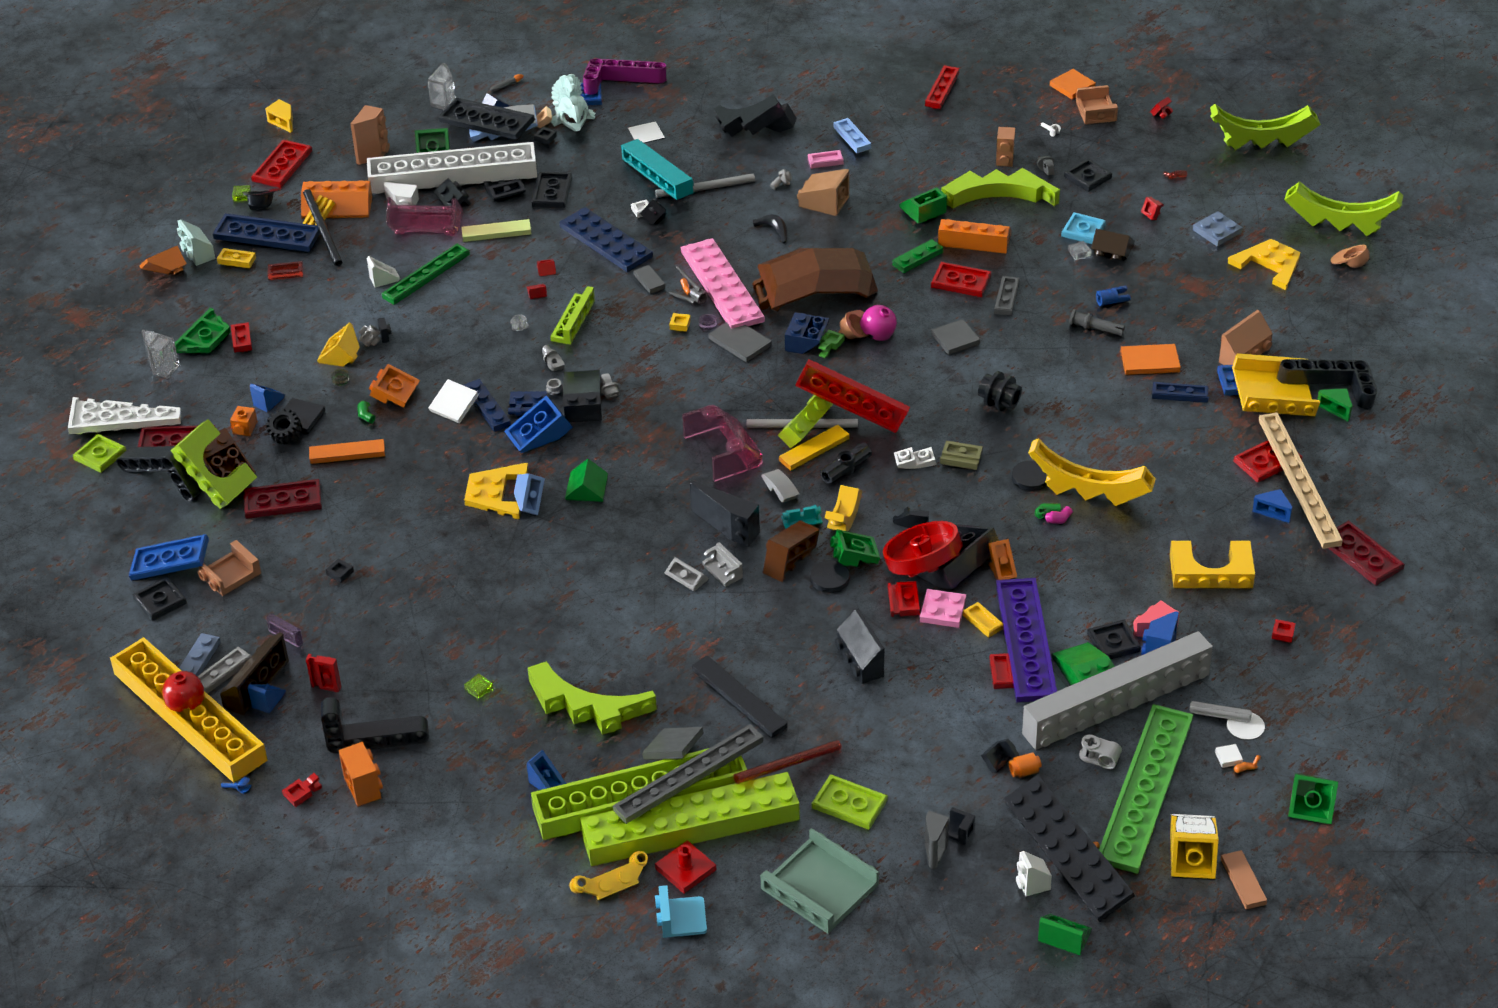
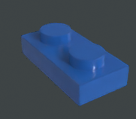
[1217,365,1239,396]

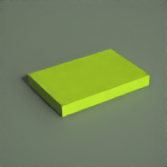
[811,774,888,830]

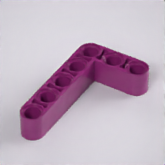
[583,59,667,95]

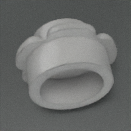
[546,378,563,395]

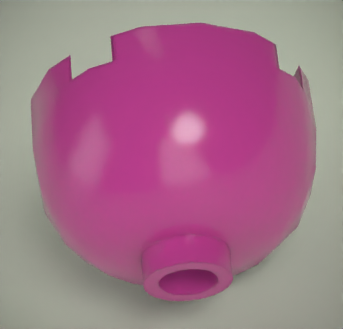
[860,305,897,341]

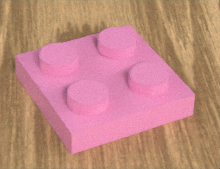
[920,589,966,628]

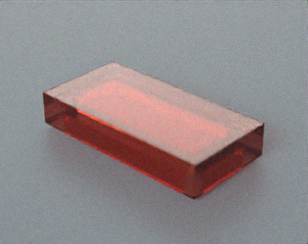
[268,261,303,280]

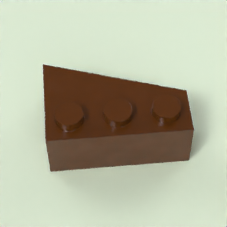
[763,520,820,582]

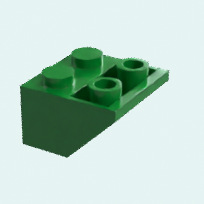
[899,188,947,224]

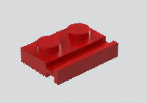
[888,581,920,617]
[306,654,342,692]

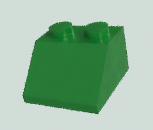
[415,128,450,153]

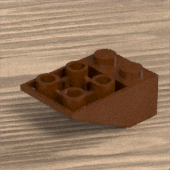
[203,428,256,478]

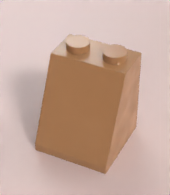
[797,169,849,216]

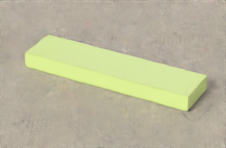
[461,219,531,242]

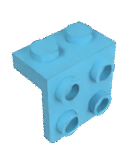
[655,885,707,938]

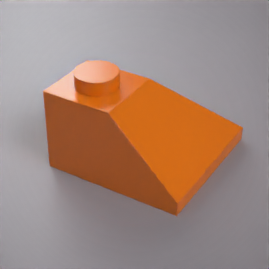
[140,246,187,275]

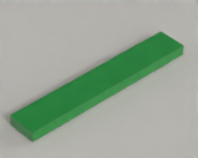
[382,243,470,305]

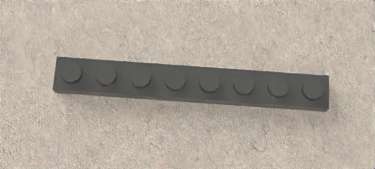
[613,724,764,824]

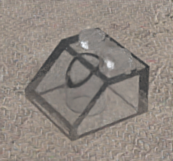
[428,63,456,110]

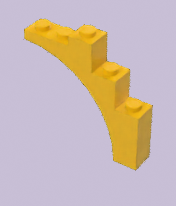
[1028,438,1156,506]

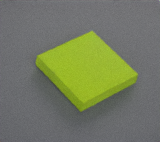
[73,434,127,473]

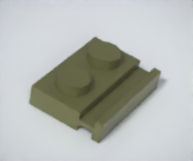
[940,441,983,470]

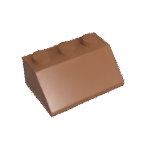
[351,105,390,165]
[1219,310,1273,365]

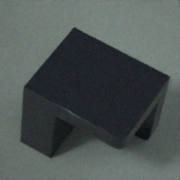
[949,807,975,844]

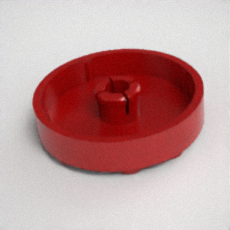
[883,521,963,577]

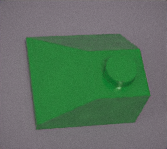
[1288,773,1338,825]

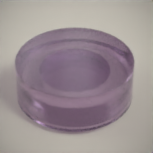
[699,314,717,330]

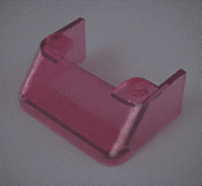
[386,197,463,236]
[682,405,763,481]

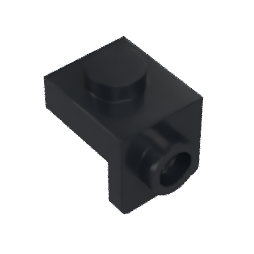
[981,739,1019,773]

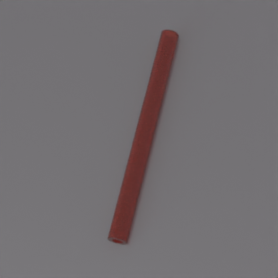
[733,740,841,784]

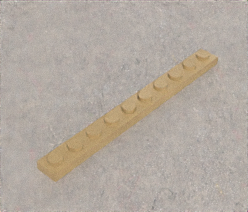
[1259,413,1342,549]

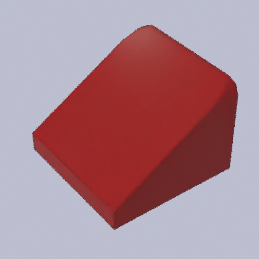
[536,259,556,276]
[527,284,547,299]

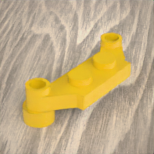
[569,851,648,900]

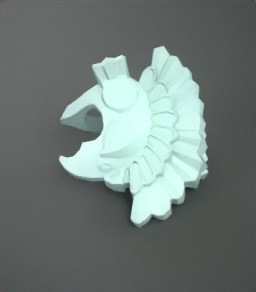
[551,74,596,131]

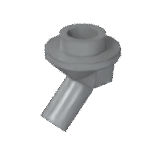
[770,169,792,190]

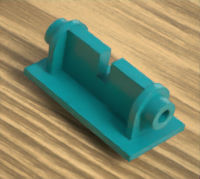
[781,505,823,529]

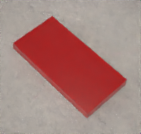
[251,140,313,188]

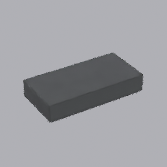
[634,265,665,294]

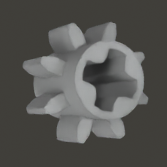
[358,324,381,347]

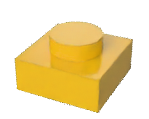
[669,313,691,332]

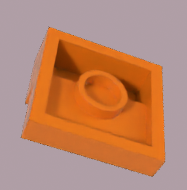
[369,364,420,408]

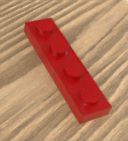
[925,65,959,109]

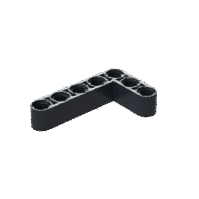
[1277,359,1377,409]
[116,446,203,501]
[321,698,429,754]

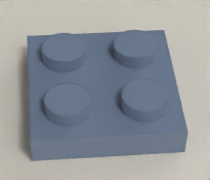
[1193,211,1243,246]

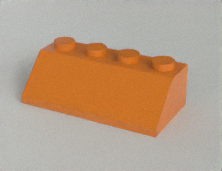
[301,180,373,218]
[938,219,1012,254]

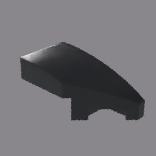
[893,507,929,528]

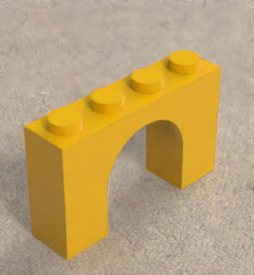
[1170,541,1255,588]

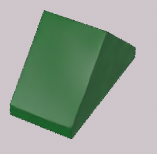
[1317,388,1352,421]

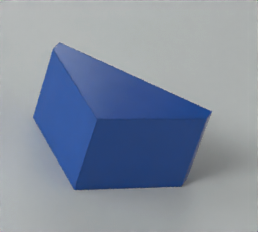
[250,383,286,412]
[1252,489,1292,523]
[248,684,286,714]
[526,750,567,790]

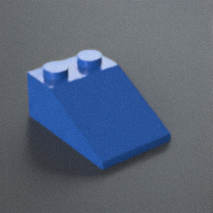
[504,395,573,453]

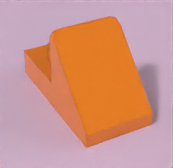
[988,539,1017,580]

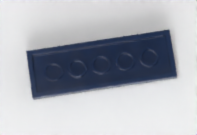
[559,207,653,272]
[212,213,320,252]

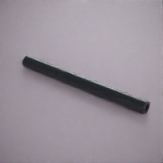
[303,189,343,266]

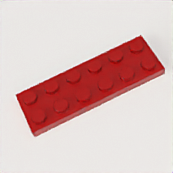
[795,359,910,433]

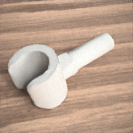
[1041,122,1061,136]

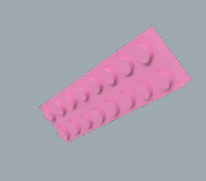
[681,238,765,329]

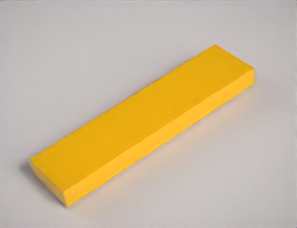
[779,425,849,471]

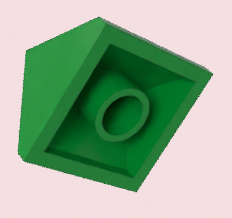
[565,459,608,502]
[1038,914,1092,955]

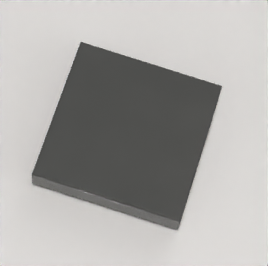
[931,319,980,355]

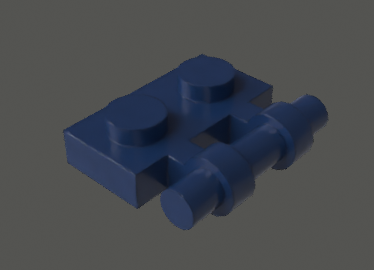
[508,391,547,417]

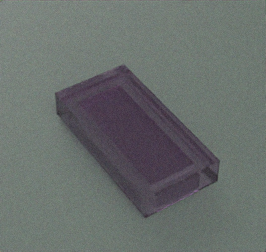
[266,613,303,647]

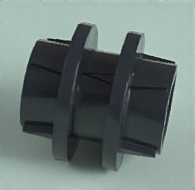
[978,371,1022,411]

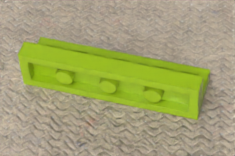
[550,286,595,345]

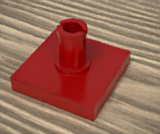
[655,840,717,894]

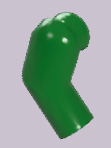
[357,401,376,424]
[1035,503,1061,519]

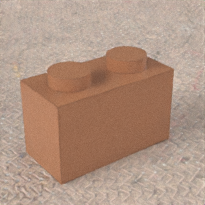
[996,127,1015,167]

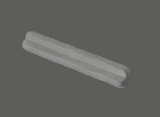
[1189,701,1252,722]

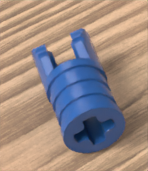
[1096,286,1131,306]

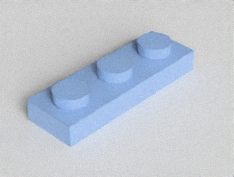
[834,118,871,153]

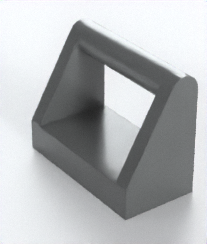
[925,811,949,869]

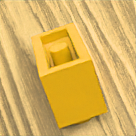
[265,99,293,133]

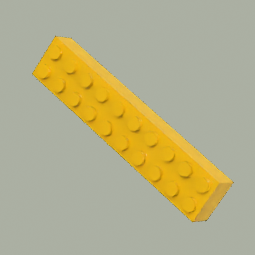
[110,637,268,783]

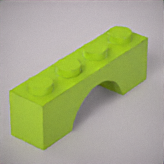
[778,395,833,449]

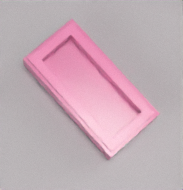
[808,150,844,169]

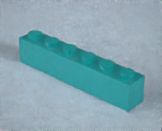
[621,139,694,200]

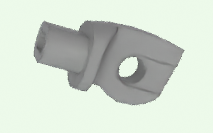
[542,345,565,371]
[600,373,620,399]

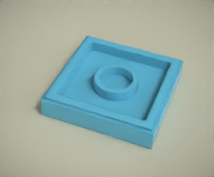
[1061,212,1106,244]

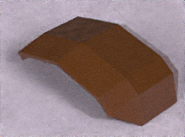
[752,248,878,312]

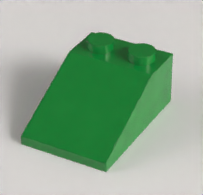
[1051,642,1115,686]

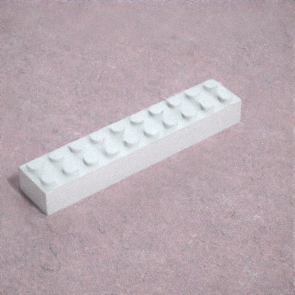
[367,142,537,194]

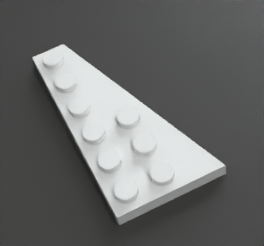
[68,397,182,434]

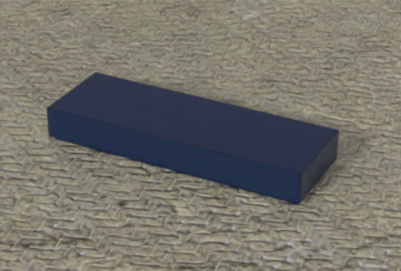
[1152,382,1209,403]

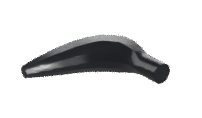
[753,214,787,244]

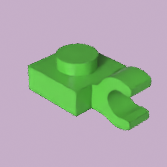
[819,330,845,358]

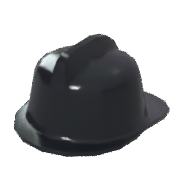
[242,188,283,210]

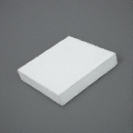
[429,379,479,424]

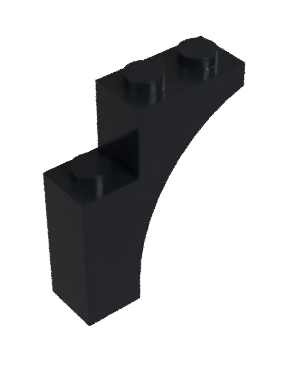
[714,94,786,137]

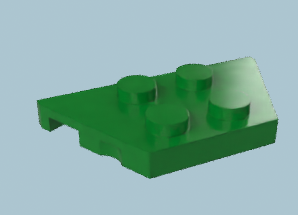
[170,308,231,353]

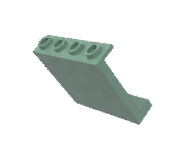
[760,828,879,934]

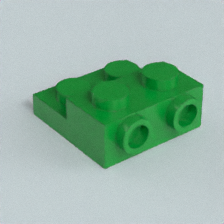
[830,529,880,567]

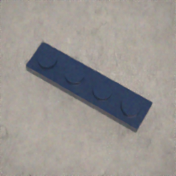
[463,379,511,432]

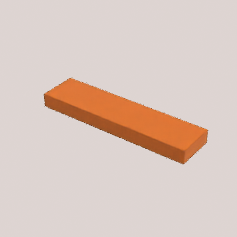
[309,439,385,464]

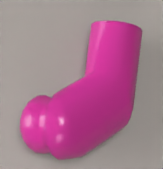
[1045,506,1073,524]

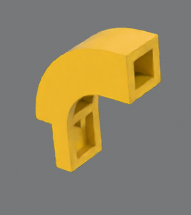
[825,485,862,532]

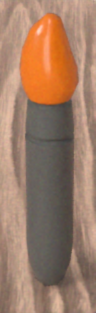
[490,74,524,92]

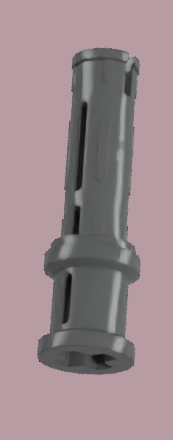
[1069,309,1125,336]

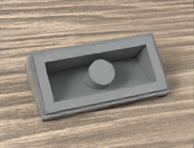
[664,557,709,592]

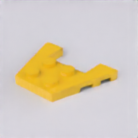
[1228,239,1301,290]
[464,463,529,519]

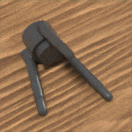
[669,265,708,305]

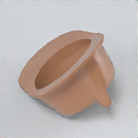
[838,310,870,340]

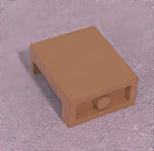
[1076,85,1118,124]
[198,540,261,596]

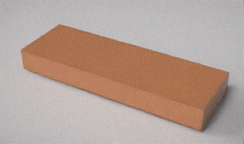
[1221,850,1267,910]

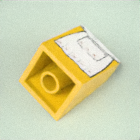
[1170,814,1219,879]

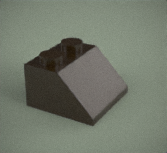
[1091,228,1135,260]

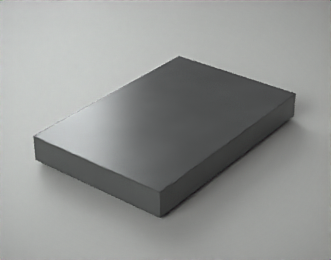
[709,322,772,363]
[642,727,704,760]

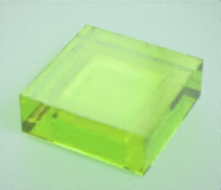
[232,185,251,201]
[464,673,493,699]

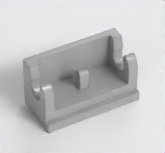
[702,542,743,587]

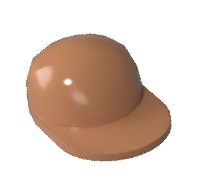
[1331,245,1370,268]

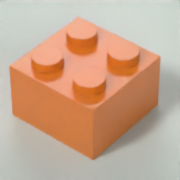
[339,742,383,807]

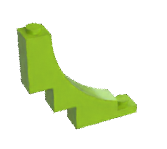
[941,168,1060,209]

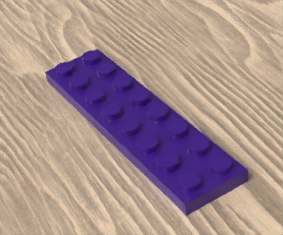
[996,578,1057,703]

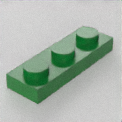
[892,239,943,274]

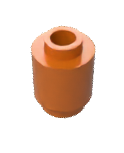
[1009,752,1042,778]

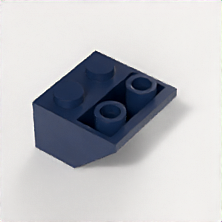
[785,312,829,354]

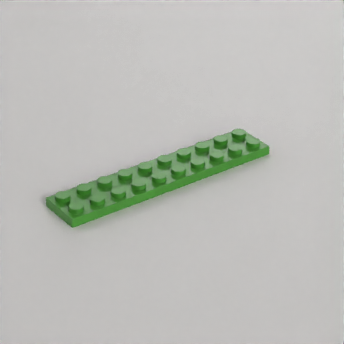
[1099,704,1194,874]

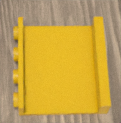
[1232,353,1320,416]

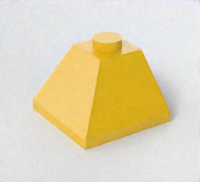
[317,322,360,367]

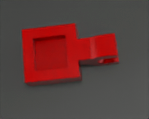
[282,773,322,808]

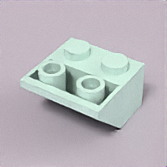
[177,220,215,266]

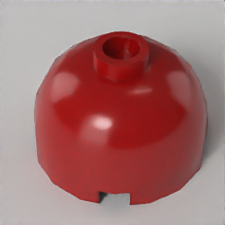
[162,671,205,712]

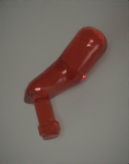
[1163,170,1187,180]

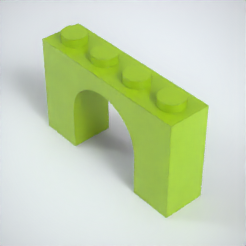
[170,419,257,509]

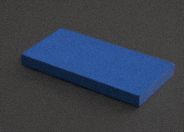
[129,534,209,581]

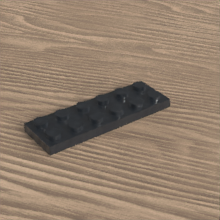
[438,97,535,140]

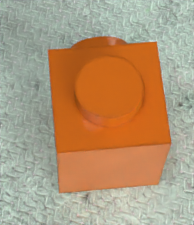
[230,406,258,436]

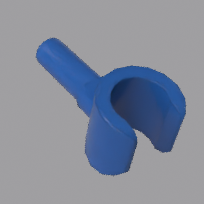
[221,777,252,794]

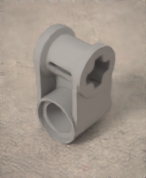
[1079,735,1122,769]

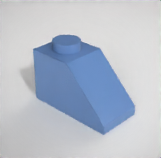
[514,474,545,515]

